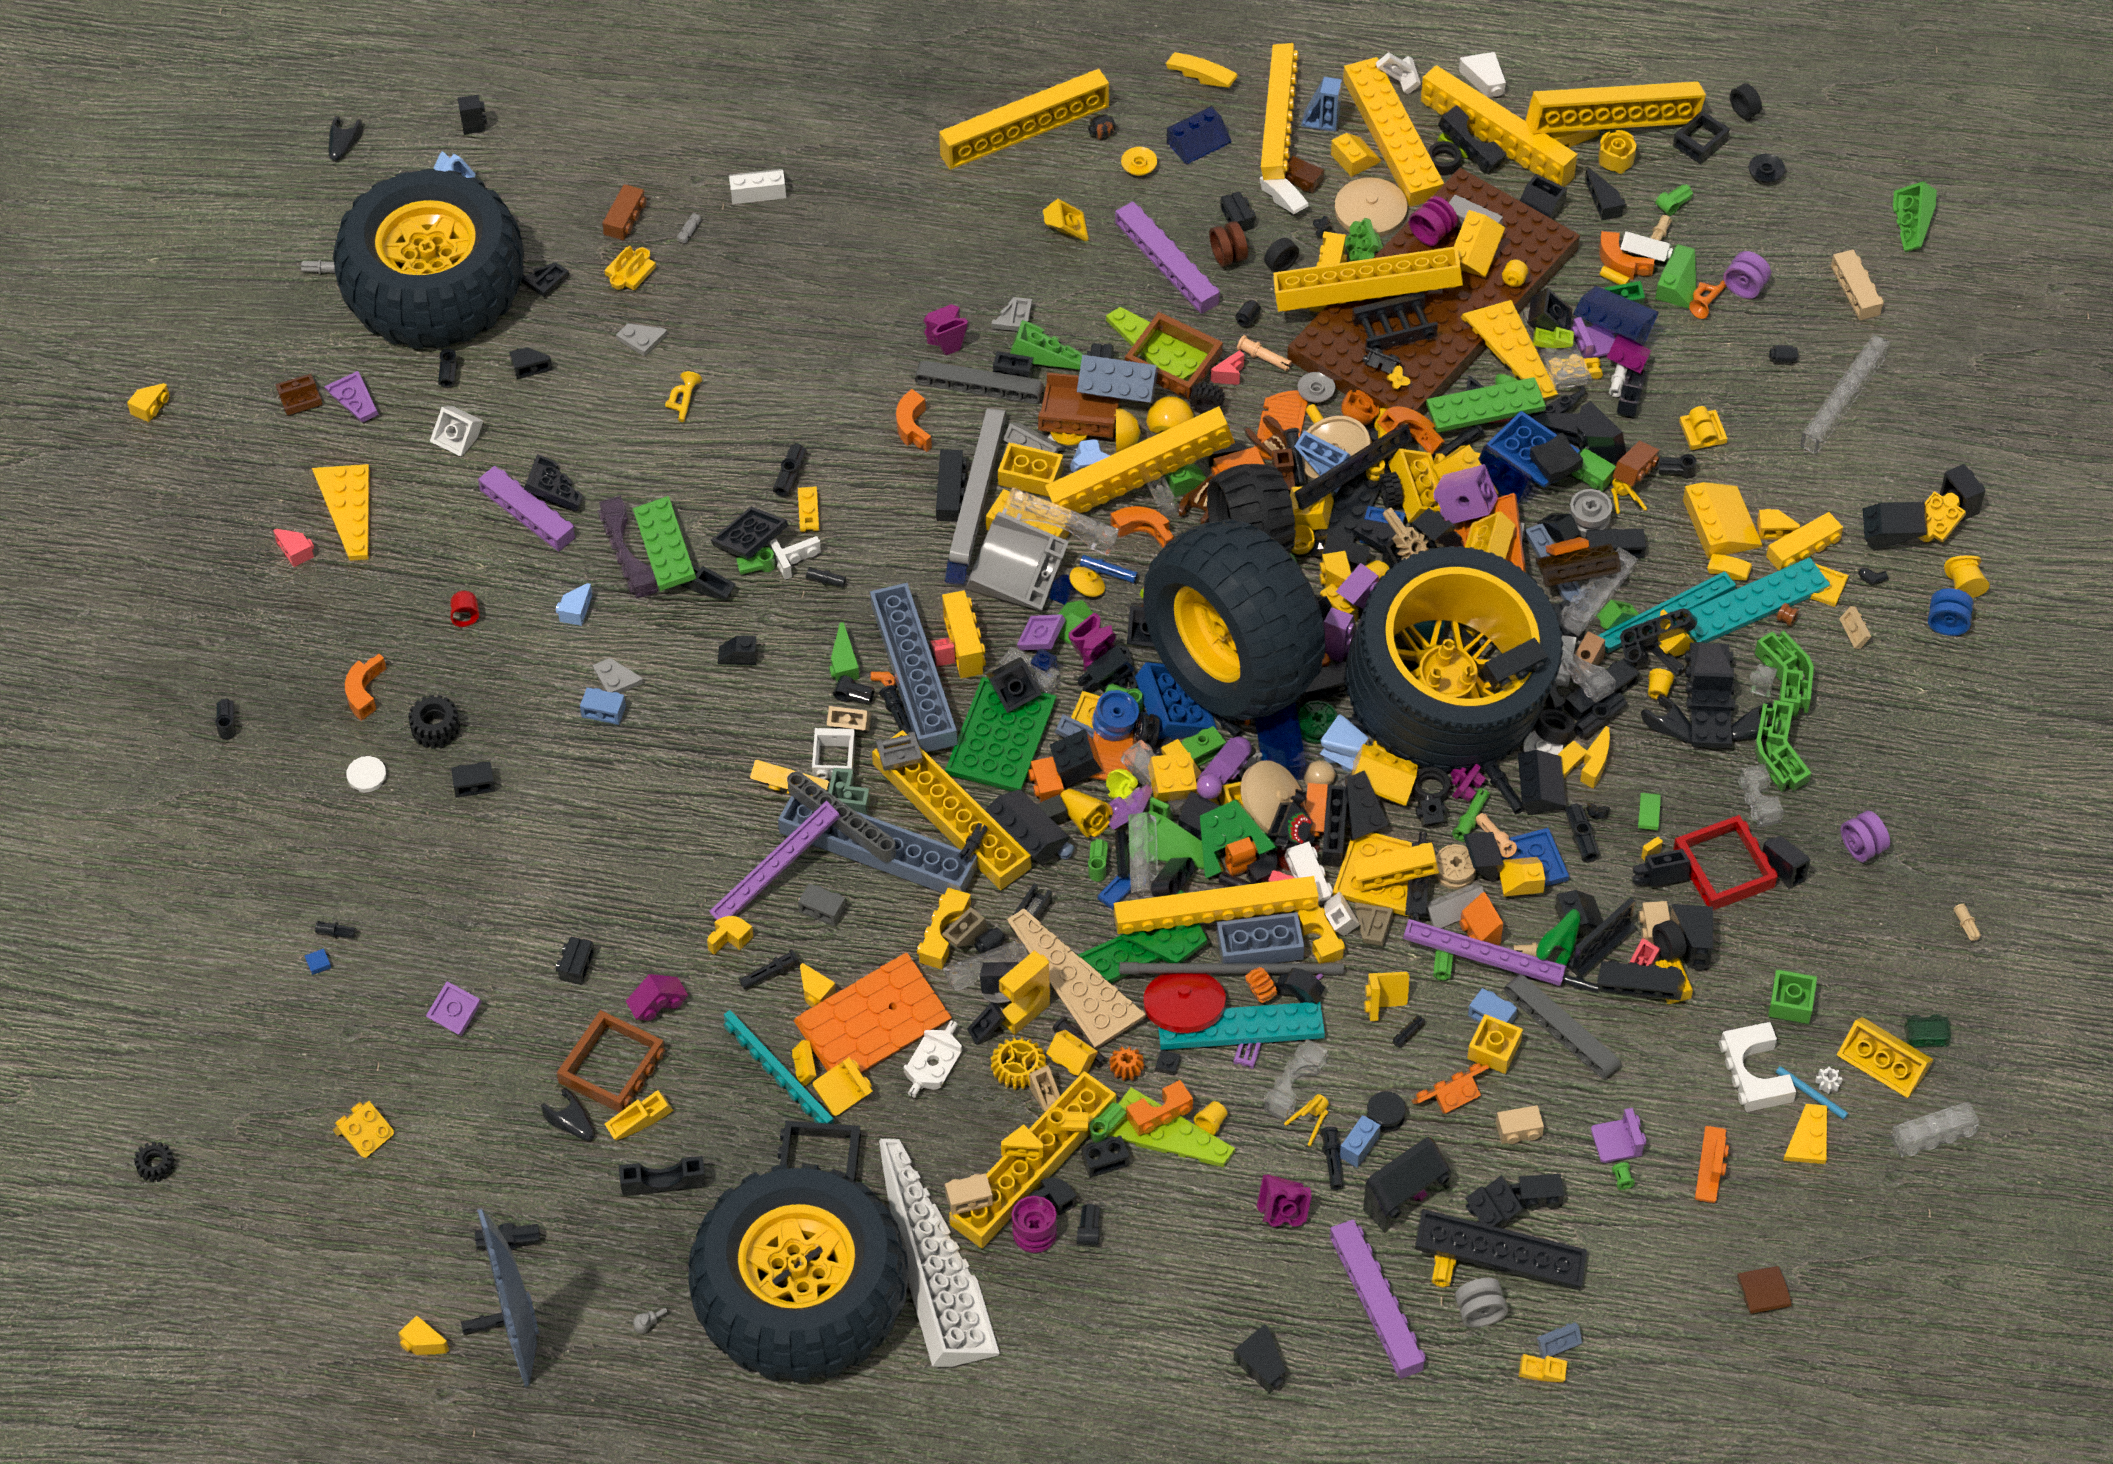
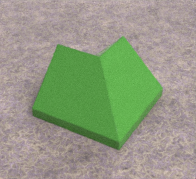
[1057,600,1093,646]

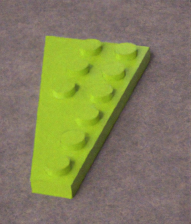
[1106,307,1218,381]
[1096,1087,1235,1168]

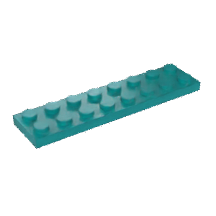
[1686,557,1830,643]
[1158,1002,1325,1050]

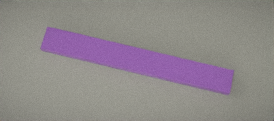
[709,801,841,920]
[1403,919,1566,986]

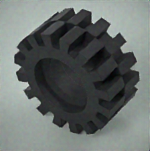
[1189,382,1225,413]
[1379,472,1403,508]
[134,1141,175,1182]

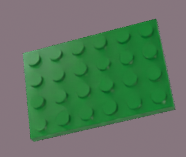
[945,677,1057,791]

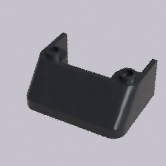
[1363,1137,1452,1233]

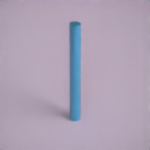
[1776,1066,1849,1120]

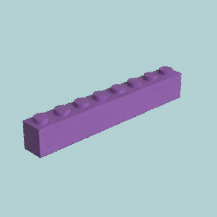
[1115,201,1220,314]
[1329,1219,1426,1380]

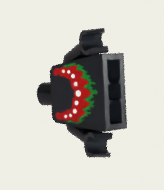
[1267,789,1315,851]

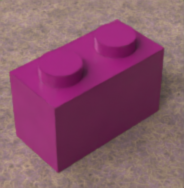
[1606,335,1652,373]

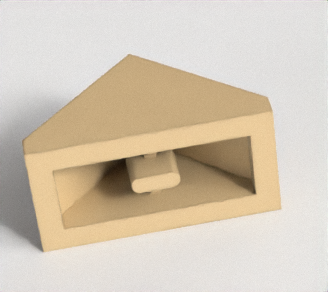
[1029,1065,1060,1112]

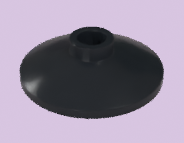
[1749,154,1785,182]

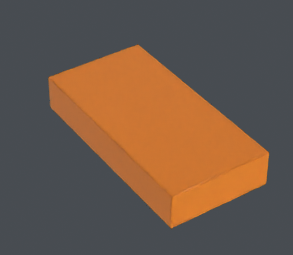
[1546,537,1589,556]

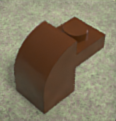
[1272,448,1295,493]

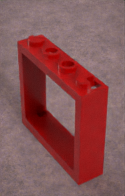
[1673,815,1778,910]

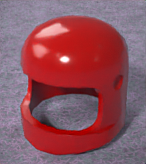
[450,591,479,628]

